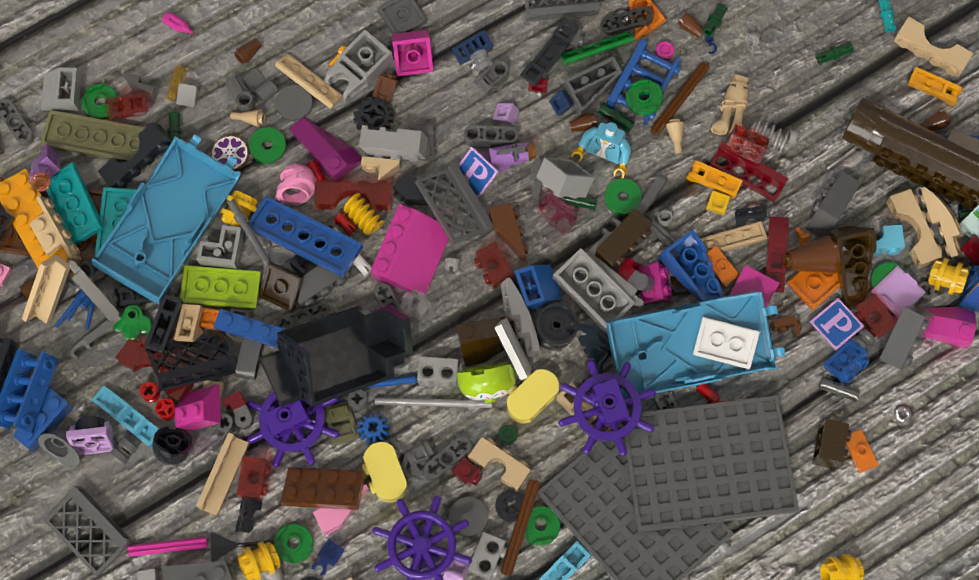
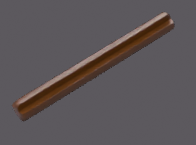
[650,62,709,136]
[501,479,540,576]

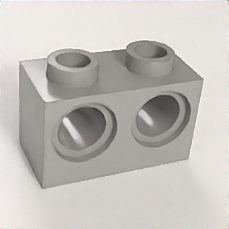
[417,357,458,389]
[468,532,508,580]

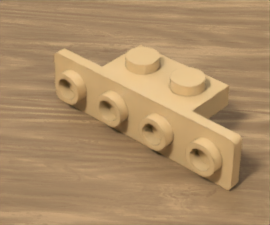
[29,195,82,262]

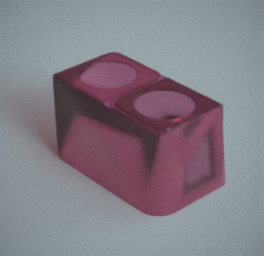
[537,193,577,236]

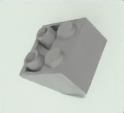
[41,67,82,111]

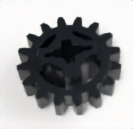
[353,97,394,130]

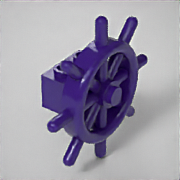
[558,360,656,456]
[247,392,340,468]
[372,495,472,580]

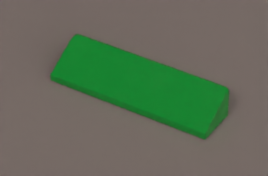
[561,32,635,67]

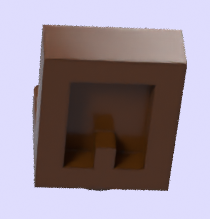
[372,72,400,102]
[770,315,802,338]

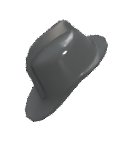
[38,427,80,467]

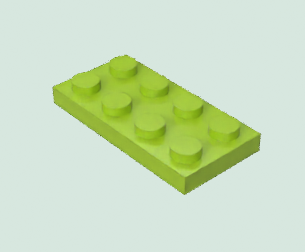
[180,265,261,310]

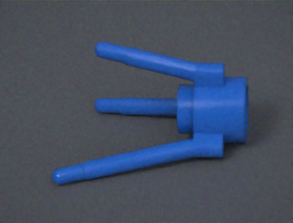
[55,289,95,330]

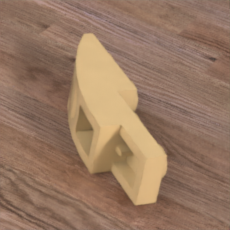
[920,187,964,259]

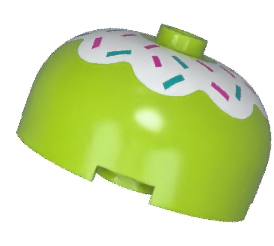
[456,362,516,403]

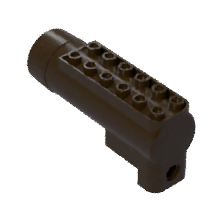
[842,98,979,209]

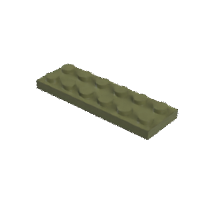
[40,110,151,167]

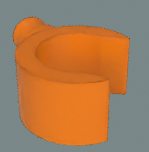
[795,227,811,246]

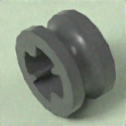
[919,282,935,301]

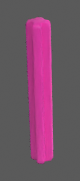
[128,537,208,556]

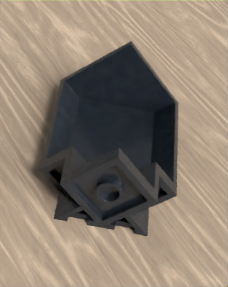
[258,305,413,407]

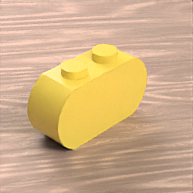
[507,369,559,424]
[362,442,408,503]

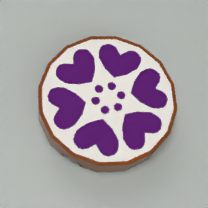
[211,135,249,171]

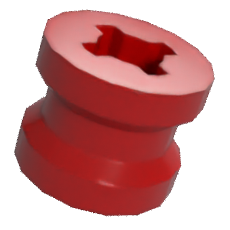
[155,398,176,421]

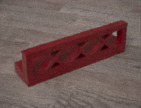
[709,141,789,203]

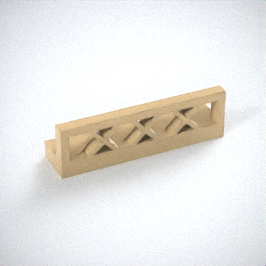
[22,254,71,324]
[196,432,250,517]

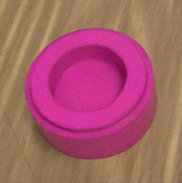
[655,41,674,61]

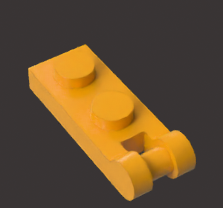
[907,67,963,106]
[686,161,743,199]

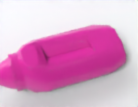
[162,12,193,34]

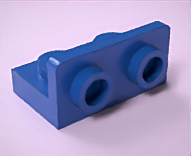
[823,339,870,385]

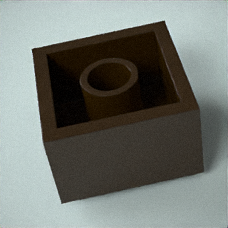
[812,419,851,469]

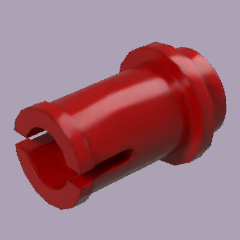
[306,160,326,185]
[333,212,358,236]
[696,383,721,404]

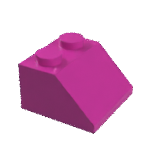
[392,30,433,76]
[175,384,221,431]

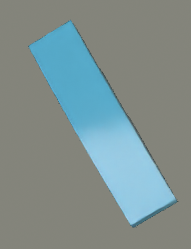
[91,386,159,449]
[539,541,592,580]

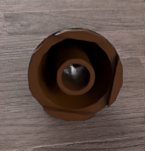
[783,235,840,274]

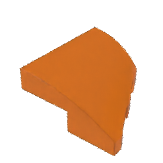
[628,0,667,40]

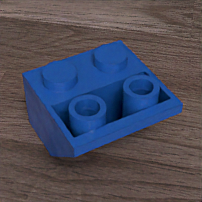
[514,265,563,311]

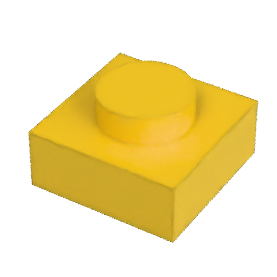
[706,190,730,216]

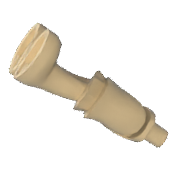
[711,75,749,140]

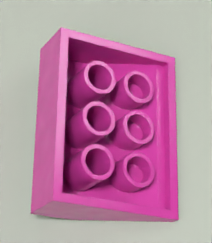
[370,204,453,298]

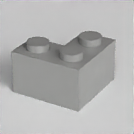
[197,225,244,270]

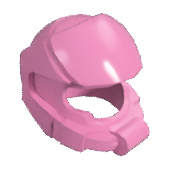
[275,163,317,206]

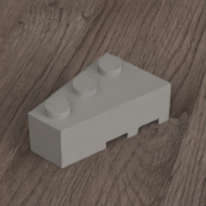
[359,125,428,162]

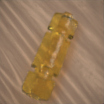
[166,66,185,101]

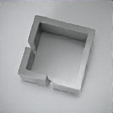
[536,157,594,199]

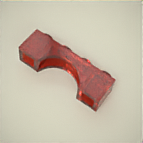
[314,180,392,211]
[115,339,195,403]

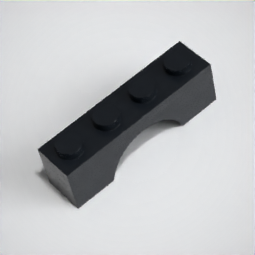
[98,122,172,188]

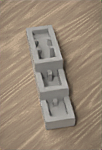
[501,278,540,357]

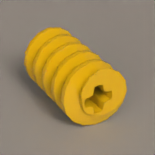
[344,193,384,235]

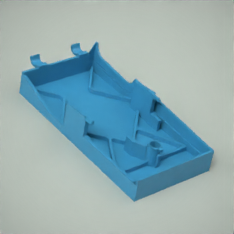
[92,134,241,305]
[605,290,785,398]

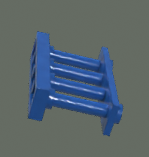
[607,39,682,126]
[0,349,59,433]

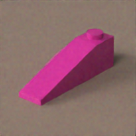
[891,307,976,349]

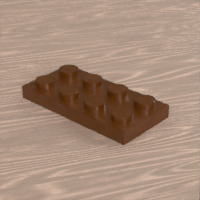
[280,467,366,510]

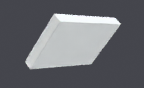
[693,316,760,369]
[495,318,532,380]

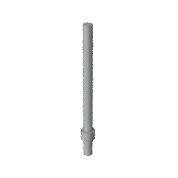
[375,397,492,410]

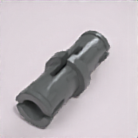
[819,377,860,402]

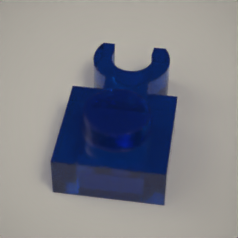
[311,539,345,577]

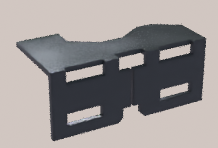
[734,205,768,228]
[235,498,262,533]

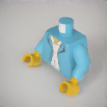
[571,122,631,178]

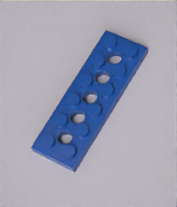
[248,196,363,278]

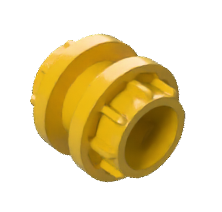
[220,190,257,231]
[928,258,969,295]
[238,541,280,580]
[820,553,864,580]

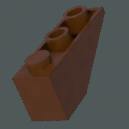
[489,203,528,261]

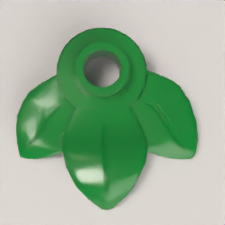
[114,305,152,344]

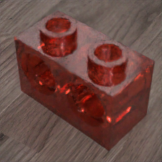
[725,123,770,164]

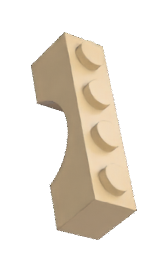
[894,17,973,77]
[886,189,942,270]

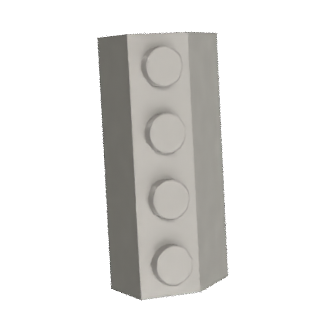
[552,248,635,332]

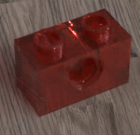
[105,93,148,121]
[474,241,513,289]
[855,293,896,340]
[236,456,271,501]

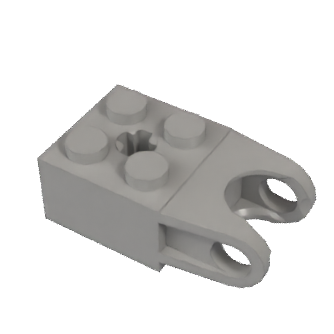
[324,30,393,101]

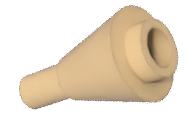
[230,109,266,127]
[666,119,684,154]

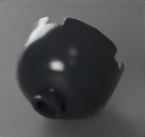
[152,426,193,465]

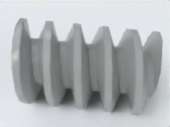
[746,118,789,154]

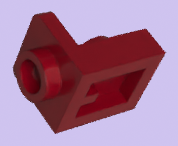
[451,457,483,488]

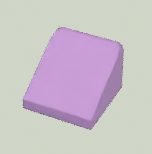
[492,103,519,125]
[443,560,470,580]

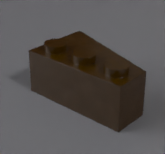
[595,209,652,269]

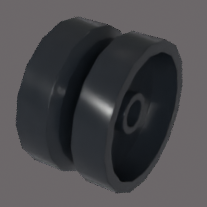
[534,303,578,351]

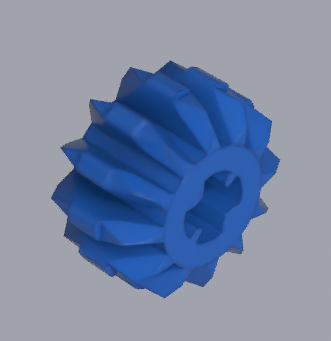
[357,412,390,445]

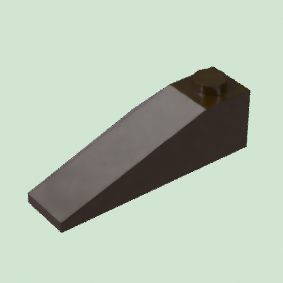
[830,226,877,307]
[456,312,534,368]

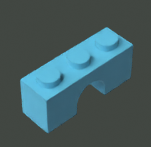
[873,225,905,257]

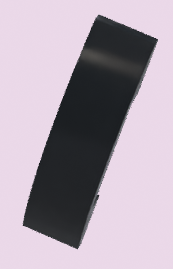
[520,19,579,86]

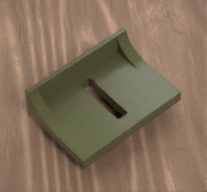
[325,402,360,448]

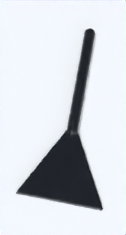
[210,533,274,562]

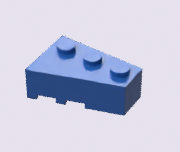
[14,387,73,453]

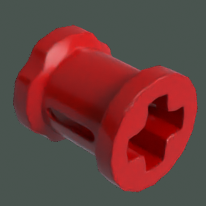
[139,382,160,403]

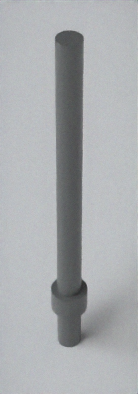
[227,199,271,267]

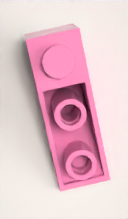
[313,485,369,536]

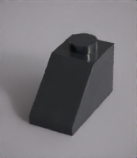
[393,171,436,205]

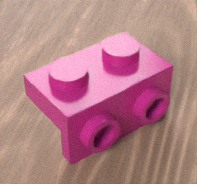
[638,262,672,306]

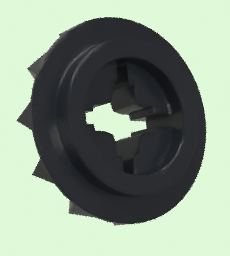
[495,490,524,522]

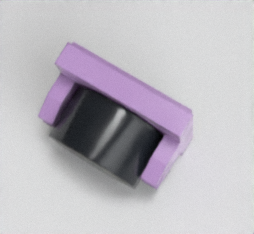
[66,416,115,455]

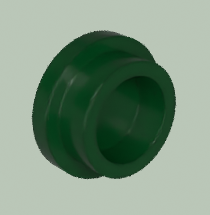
[498,425,518,445]

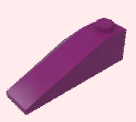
[289,118,362,184]

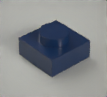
[549,90,574,116]

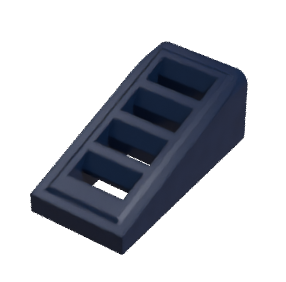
[452,30,493,65]

